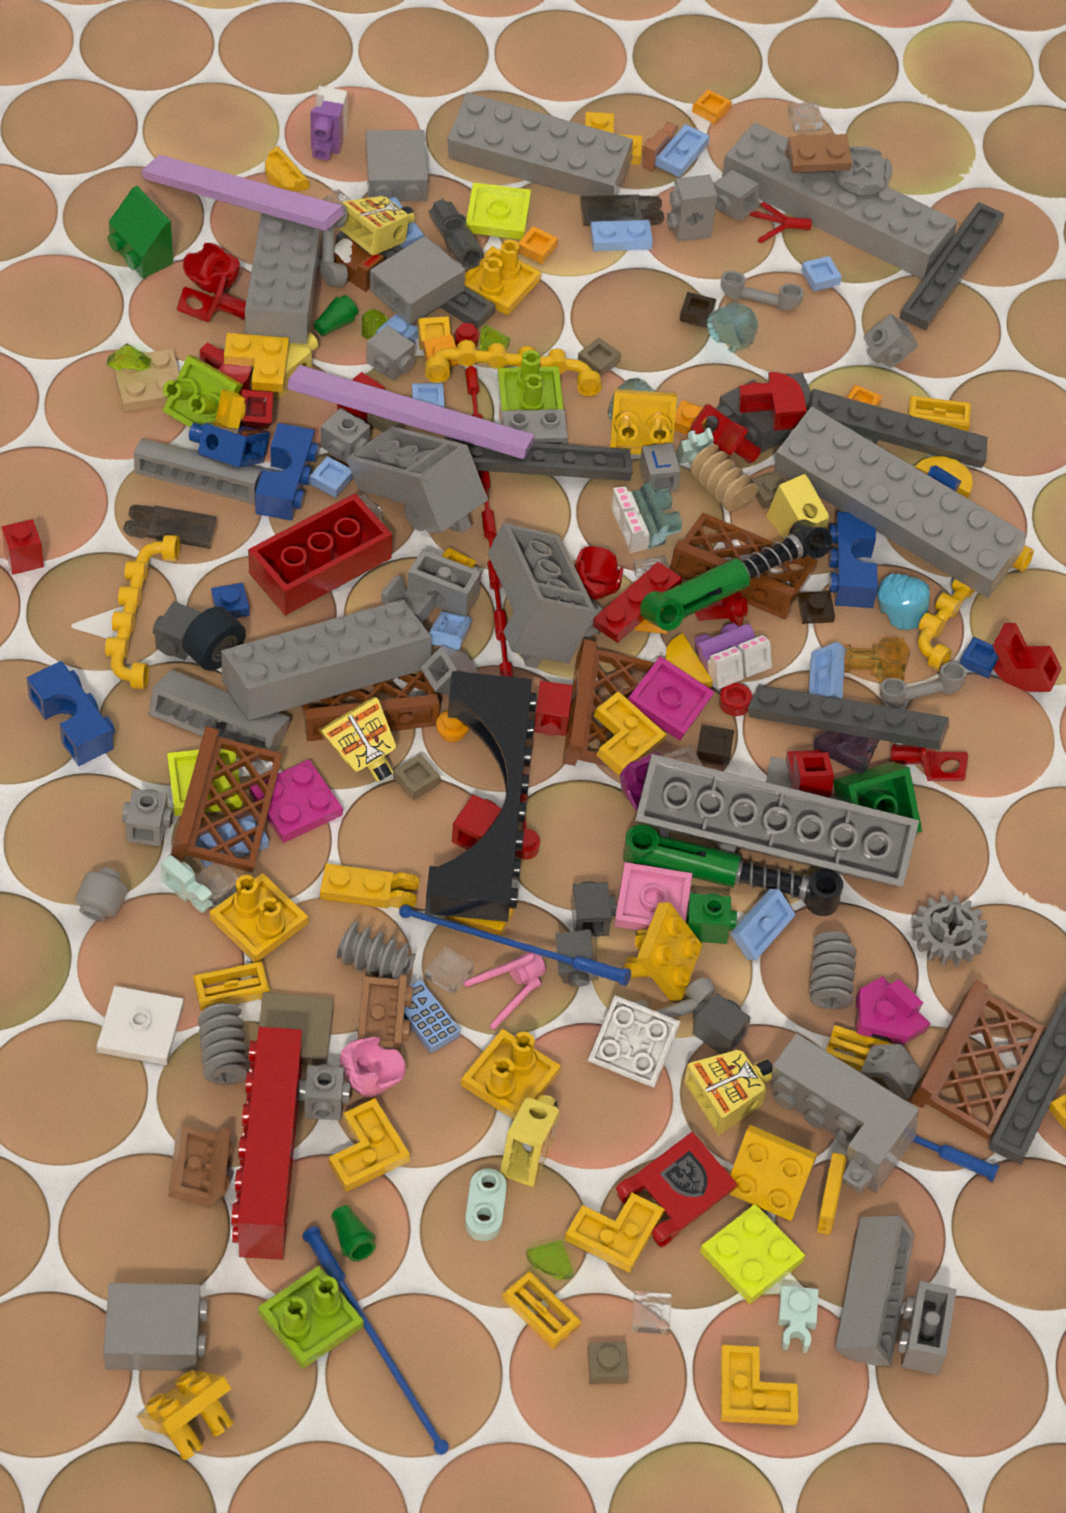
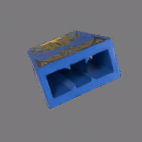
[189,421,270,467]

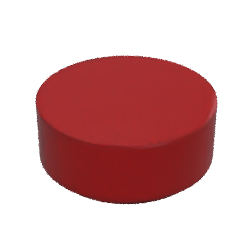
[719,683,753,716]

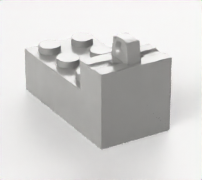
[346,426,488,533]
[487,523,597,668]
[772,1033,919,1193]

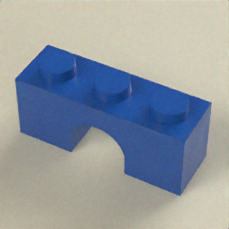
[255,423,319,521]
[829,512,878,608]
[26,660,115,767]

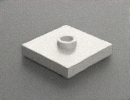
[96,986,184,1065]

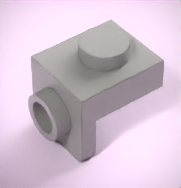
[381,575,436,624]
[861,1044,921,1099]

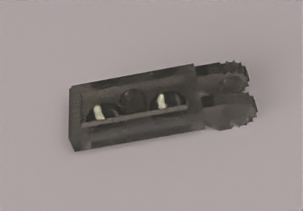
[580,194,665,226]
[123,504,218,549]

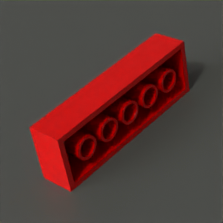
[231,1027,302,1260]

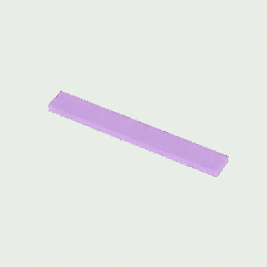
[141,155,344,231]
[287,365,535,459]

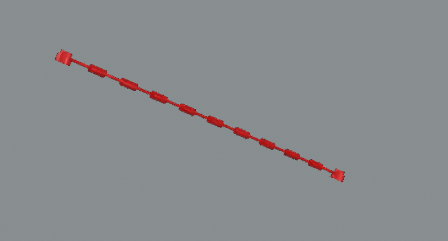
[454,323,540,860]

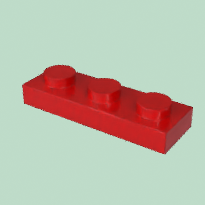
[593,562,682,643]

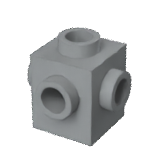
[863,314,919,368]
[321,408,370,464]
[122,789,173,846]
[298,1064,350,1121]

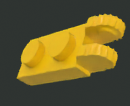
[320,863,420,909]

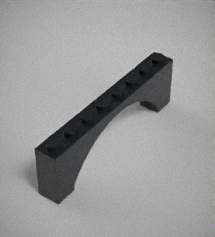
[425,671,537,922]

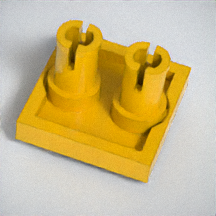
[465,240,541,316]
[610,389,677,455]
[209,873,308,963]
[624,902,703,1001]
[461,1028,561,1120]
[729,1125,818,1221]
[137,1370,234,1460]

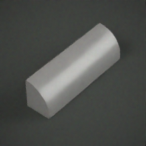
[134,438,265,505]
[149,670,290,763]
[835,1215,914,1366]

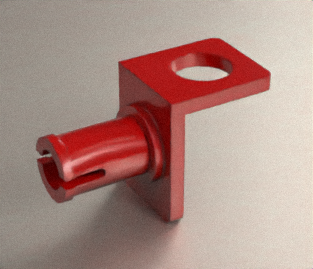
[176,276,246,323]
[690,404,761,464]
[891,744,969,781]

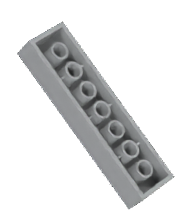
[722,122,958,280]
[775,406,1027,599]
[634,754,919,888]

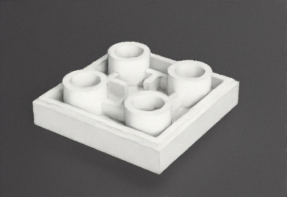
[588,995,681,1089]

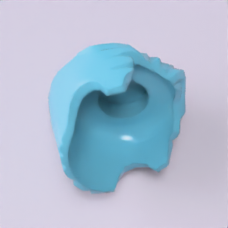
[877,573,930,630]

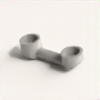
[320,203,348,288]
[720,271,804,310]
[880,662,966,707]
[633,978,715,1019]

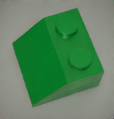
[107,185,173,279]
[833,762,922,833]

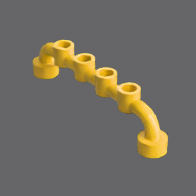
[425,340,602,397]
[105,535,180,690]
[918,545,1034,672]

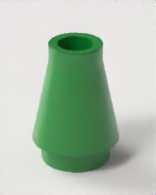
[313,295,359,337]
[331,1205,376,1262]

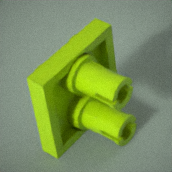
[497,350,564,420]
[162,355,242,428]
[258,1266,364,1369]

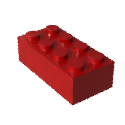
[248,493,392,616]

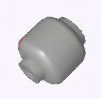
[75,867,127,922]

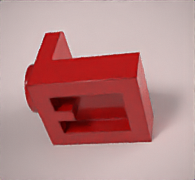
[695,591,748,627]

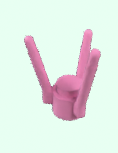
[463,952,546,1030]

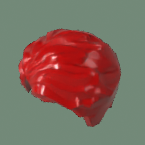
[182,242,240,293]
[574,546,623,600]

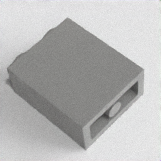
[365,130,428,201]
[370,236,465,325]
[103,1283,208,1371]

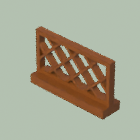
[670,513,818,620]
[562,639,654,767]
[301,670,439,741]
[171,726,283,873]
[909,979,1045,1140]

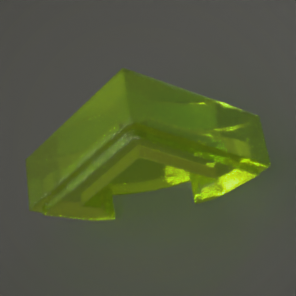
[361,309,388,340]
[480,324,510,351]
[106,343,151,372]
[526,1240,573,1279]

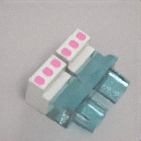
[611,482,682,554]

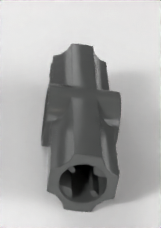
[428,199,484,270]

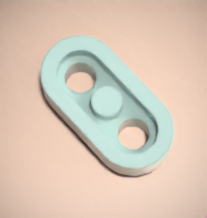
[465,1169,507,1241]

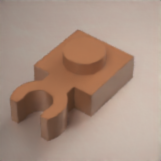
[642,121,678,172]

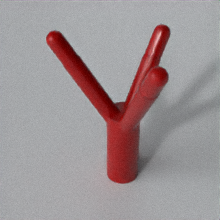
[749,202,812,243]

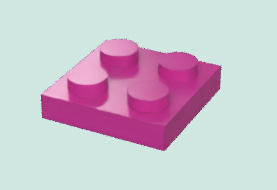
[628,656,715,741]
[250,760,343,843]

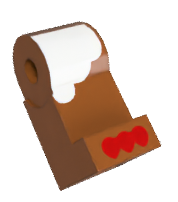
[334,238,384,292]

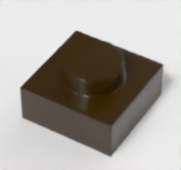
[679,292,717,328]
[797,591,835,624]
[696,725,734,764]

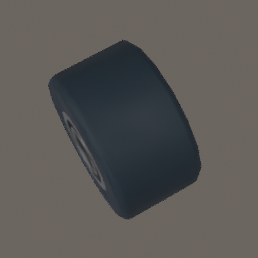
[182,606,246,671]

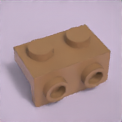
[785,133,852,173]
[358,974,413,1052]
[168,1125,233,1207]

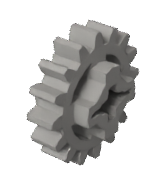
[912,895,988,967]

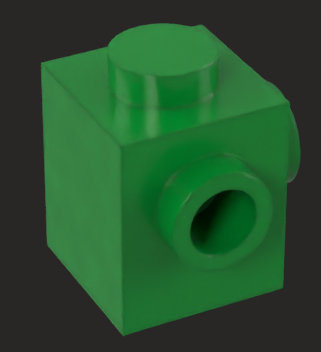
[686,893,737,944]

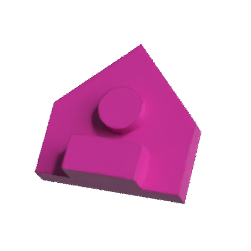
[856,976,931,1045]

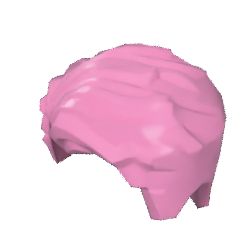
[339,1036,406,1097]

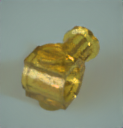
[844,636,910,682]

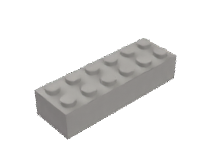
[447,92,633,205]
[245,213,322,344]
[221,600,432,721]

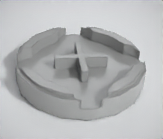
[833,146,892,195]

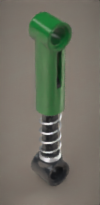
[640,519,832,631]
[623,824,843,916]

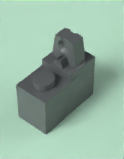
[705,379,790,454]

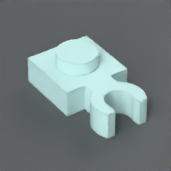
[676,428,714,465]
[161,855,213,913]
[778,1285,819,1353]

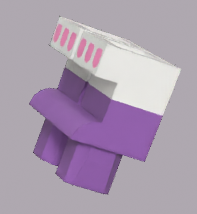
[310,86,348,160]
[695,623,772,689]

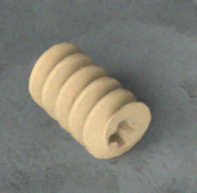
[690,444,759,512]

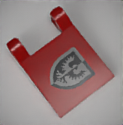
[616,1132,738,1247]

